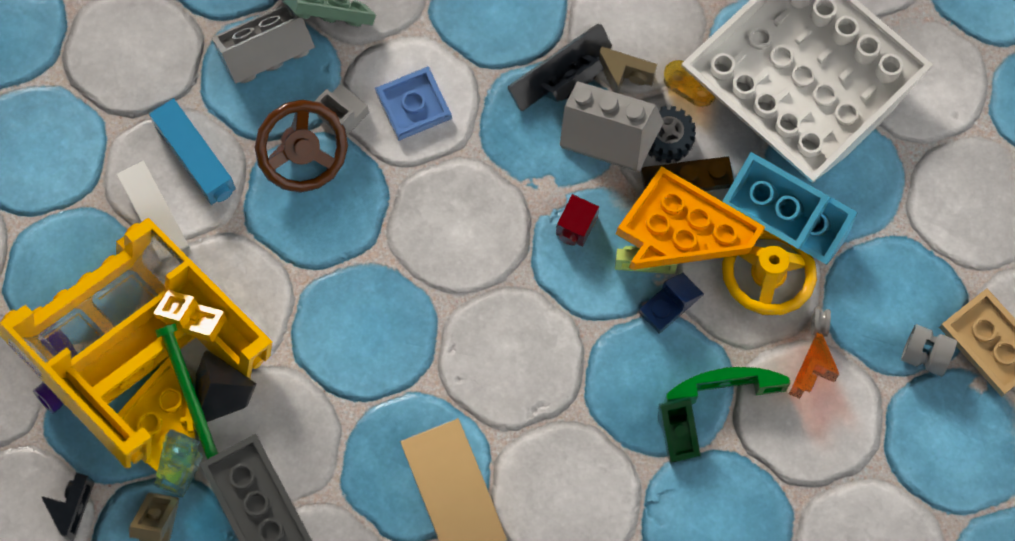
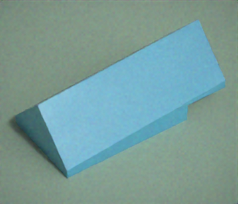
[722,152,858,265]

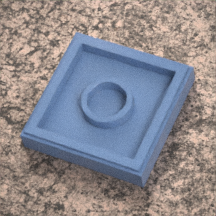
[375,66,452,141]

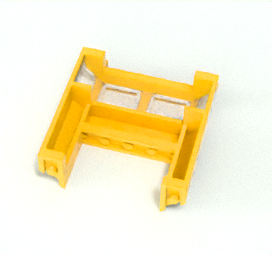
[0,218,273,469]

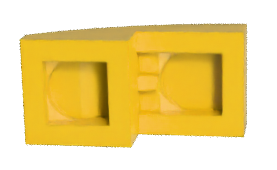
[153,290,227,343]

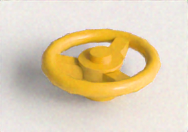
[722,230,817,315]

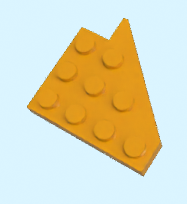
[616,166,765,270]

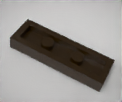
[641,156,734,191]

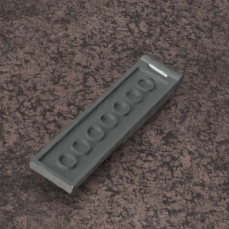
[199,434,312,541]

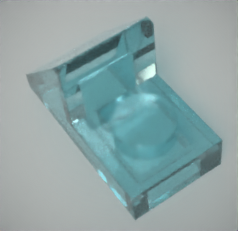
[154,429,203,498]

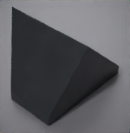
[195,350,257,422]

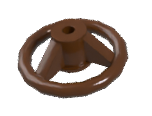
[254,99,348,193]

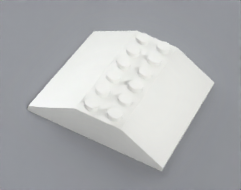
[681,0,933,183]

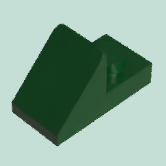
[657,397,701,463]

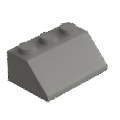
[211,4,315,84]
[560,81,664,172]

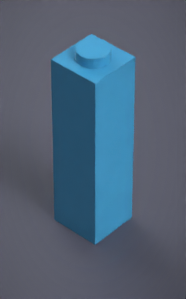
[149,98,236,205]

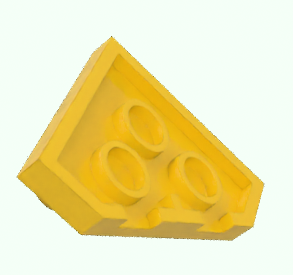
[117,358,197,488]

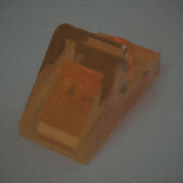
[789,332,839,399]

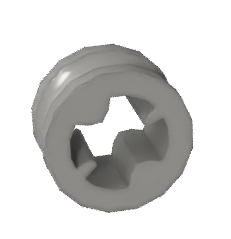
[811,308,831,337]

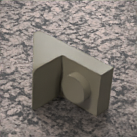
[599,47,657,93]
[129,492,179,541]

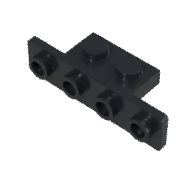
[508,24,612,111]

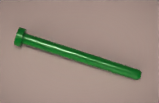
[155,323,218,459]

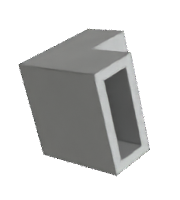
[314,84,369,136]

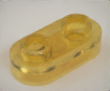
[663,60,716,107]

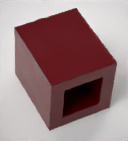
[556,194,599,247]

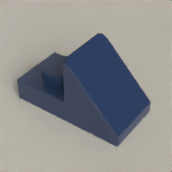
[639,273,704,334]

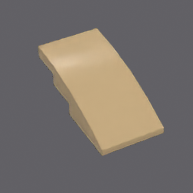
[400,418,507,541]

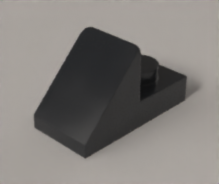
[42,473,95,541]

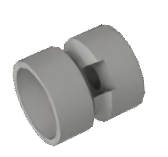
[901,324,957,377]

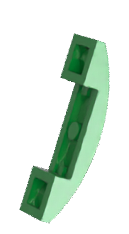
[664,367,791,404]

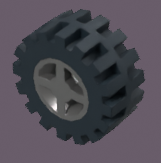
[648,106,696,163]

